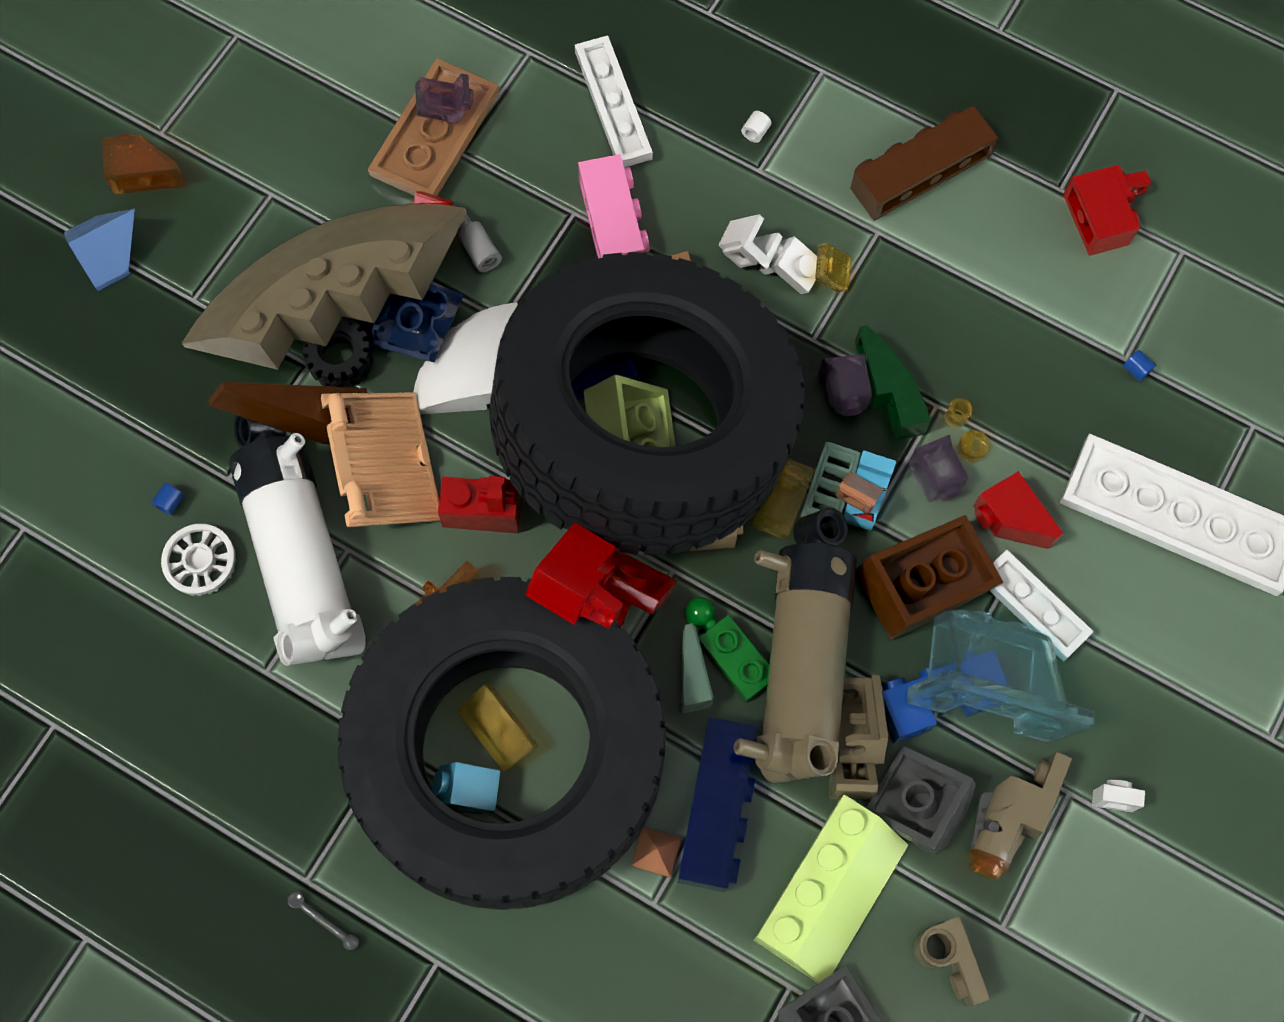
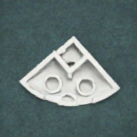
[413,303,518,415]

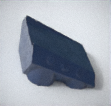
[371,284,464,363]

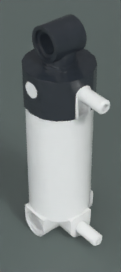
[228,415,365,666]

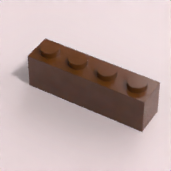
[850,105,998,221]

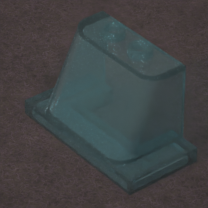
[907,610,1094,743]

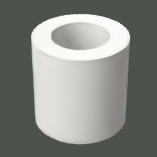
[741,111,772,143]

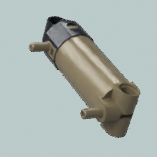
[734,507,857,783]

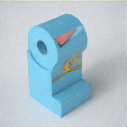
[843,450,896,531]

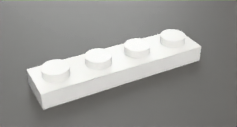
[575,35,653,168]

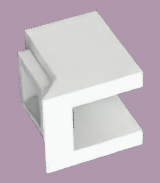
[718,214,783,270]

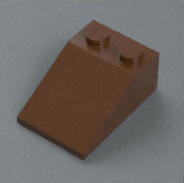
[856,515,1004,640]

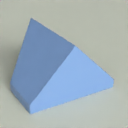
[64,209,135,291]

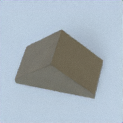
[829,760,878,801]

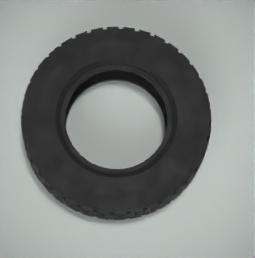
[489,252,805,555]
[337,577,666,910]

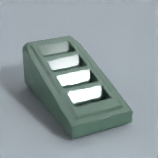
[800,442,861,518]
[680,623,714,714]

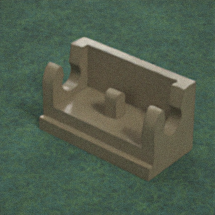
[838,675,888,764]

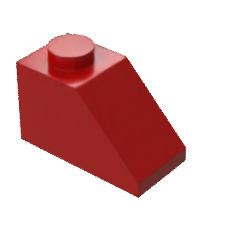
[973,471,1063,549]

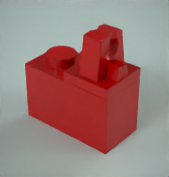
[1063,164,1151,256]
[438,476,523,534]
[525,523,623,628]

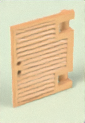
[321,392,440,527]

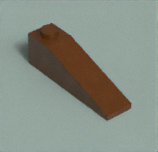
[208,382,368,445]

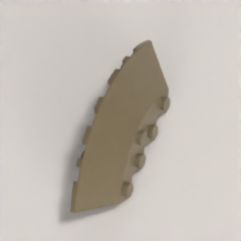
[182,204,467,370]

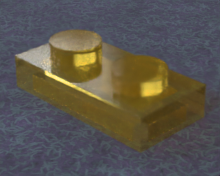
[752,458,815,540]
[457,684,539,773]

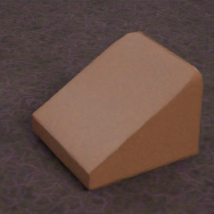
[836,472,882,514]

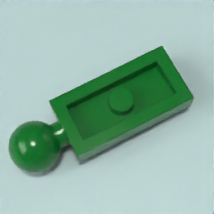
[684,597,770,702]

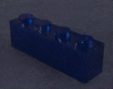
[677,717,757,892]

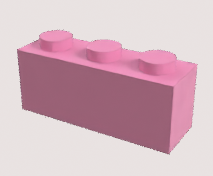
[578,154,650,259]

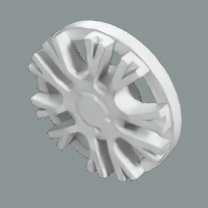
[161,524,236,596]

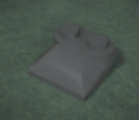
[866,745,976,854]
[778,965,881,1022]

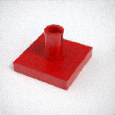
[602,549,678,626]

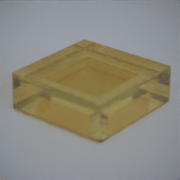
[815,243,851,293]

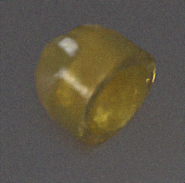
[957,430,990,463]

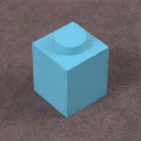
[432,762,500,814]

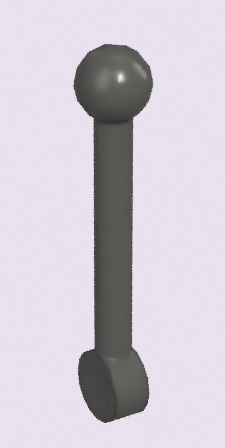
[288,892,359,950]

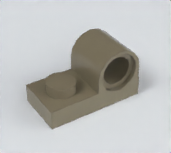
[913,916,990,1006]

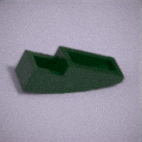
[855,325,931,440]

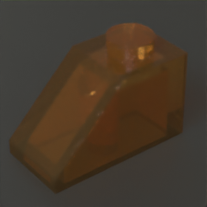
[103,134,186,194]

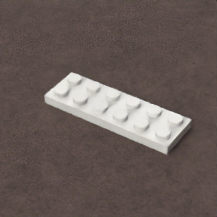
[1060,433,1284,596]

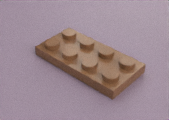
[368,58,499,196]

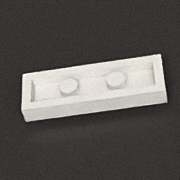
[990,550,1094,662]

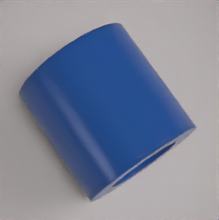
[1123,350,1156,382]
[151,483,185,516]

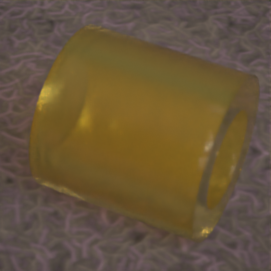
[945,398,972,428]

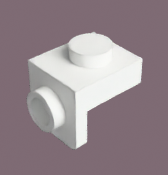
[759,236,826,294]

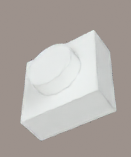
[1092,780,1145,813]

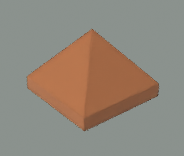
[631,827,681,878]

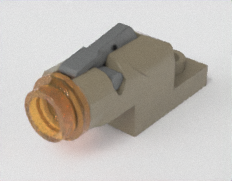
[968,752,1072,880]

